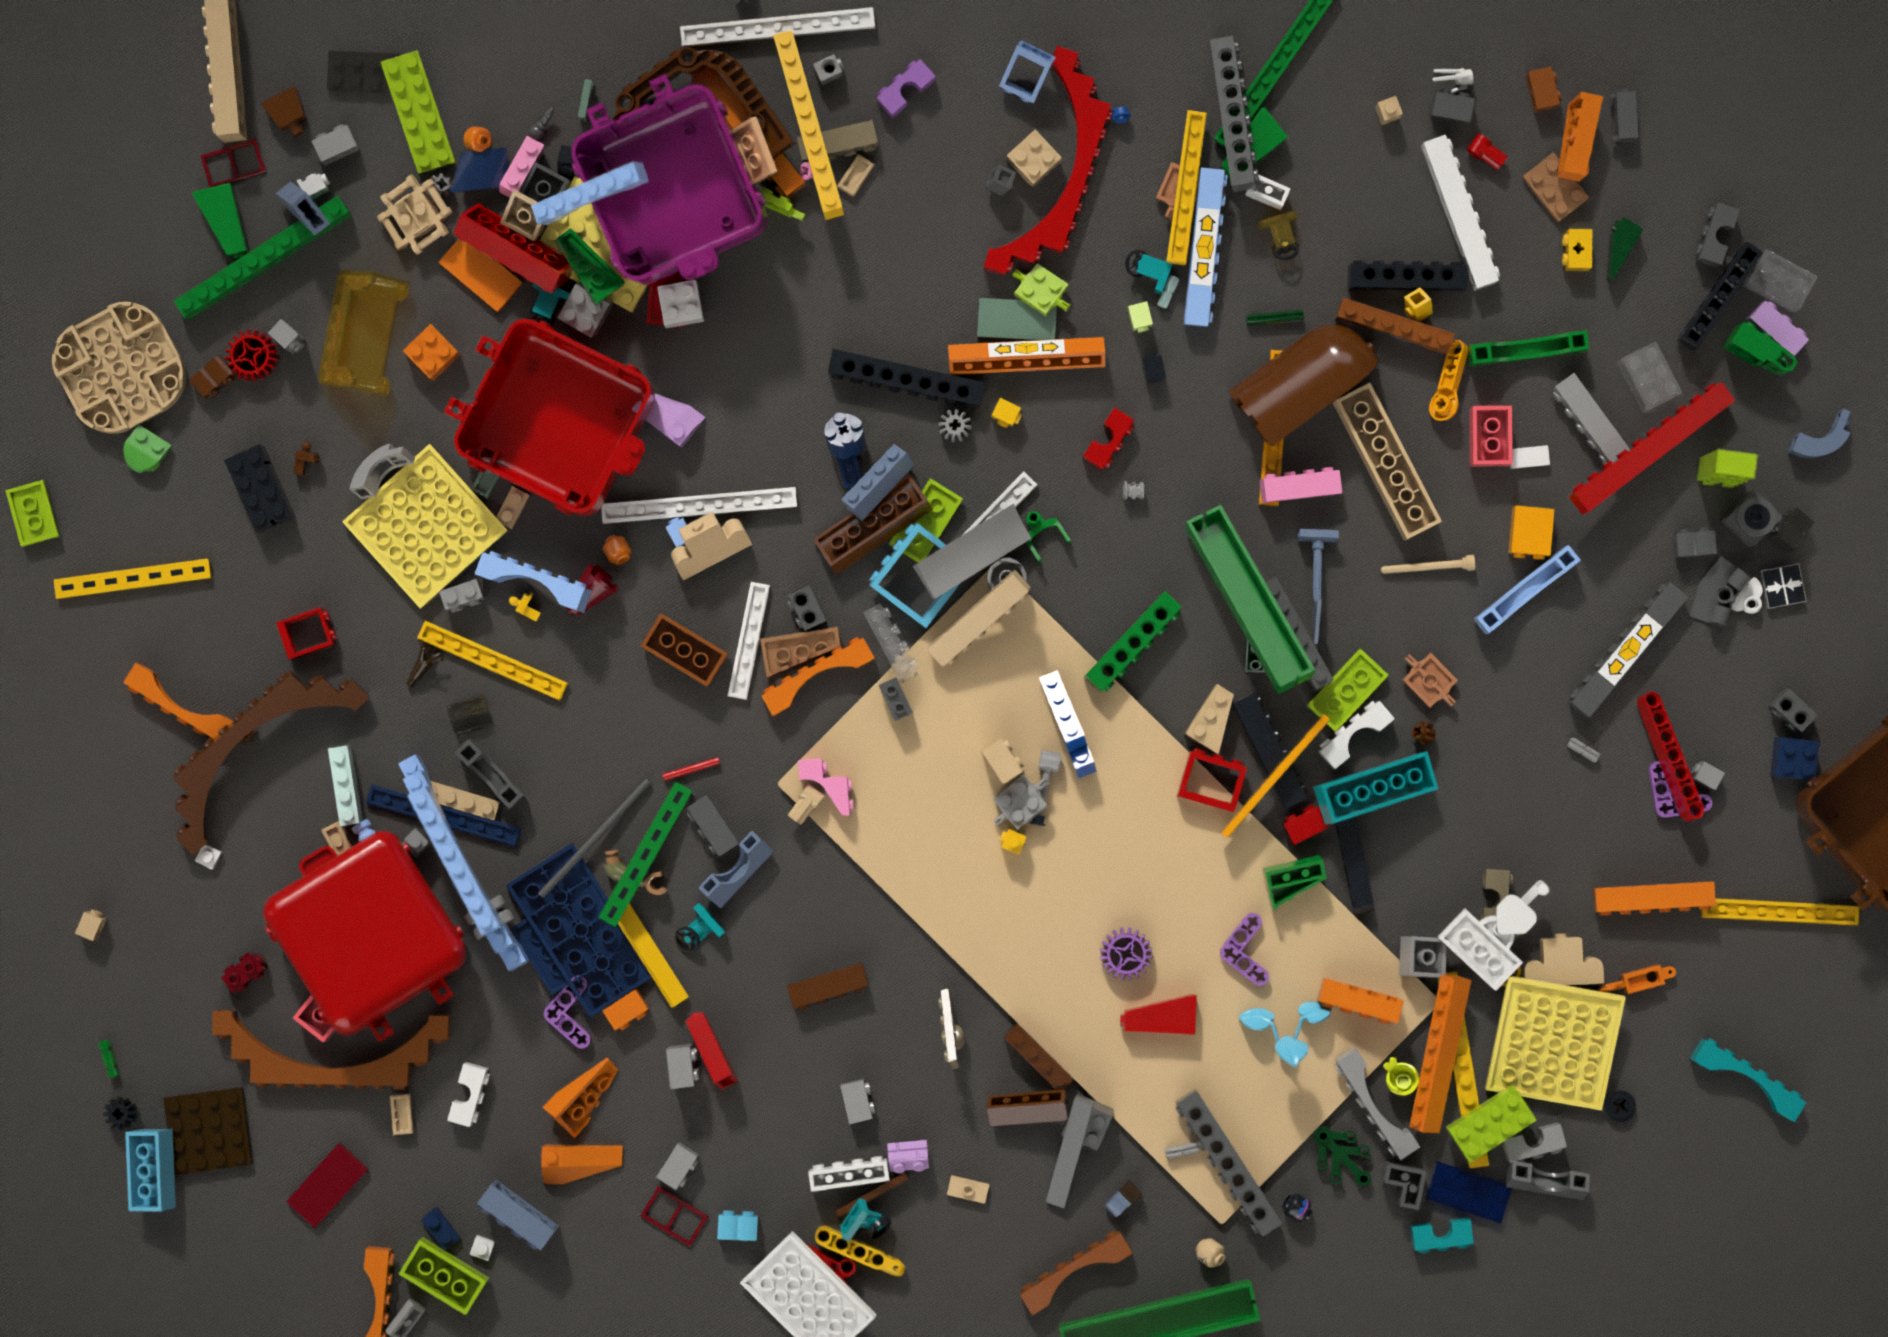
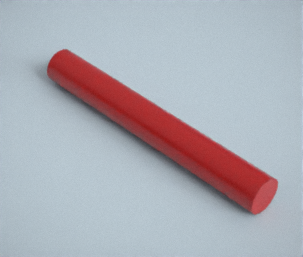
[662,757,720,781]

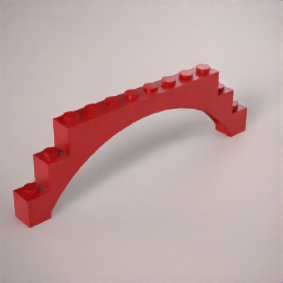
[983,46,1113,276]

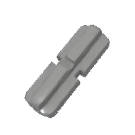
[1567,738,1600,762]
[1165,1142,1199,1159]

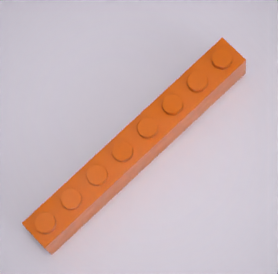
[690,67,806,199]
[1409,974,1472,1133]

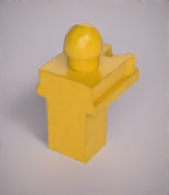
[509,592,541,621]

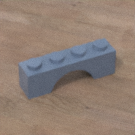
[698,831,774,908]

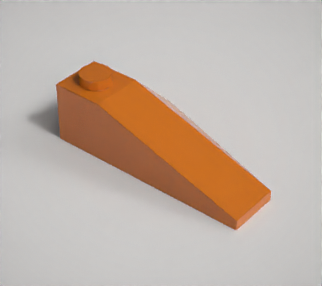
[542,1058,619,1138]

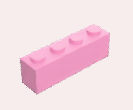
[1259,467,1342,503]

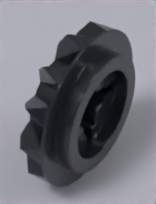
[1604,1090,1636,1122]

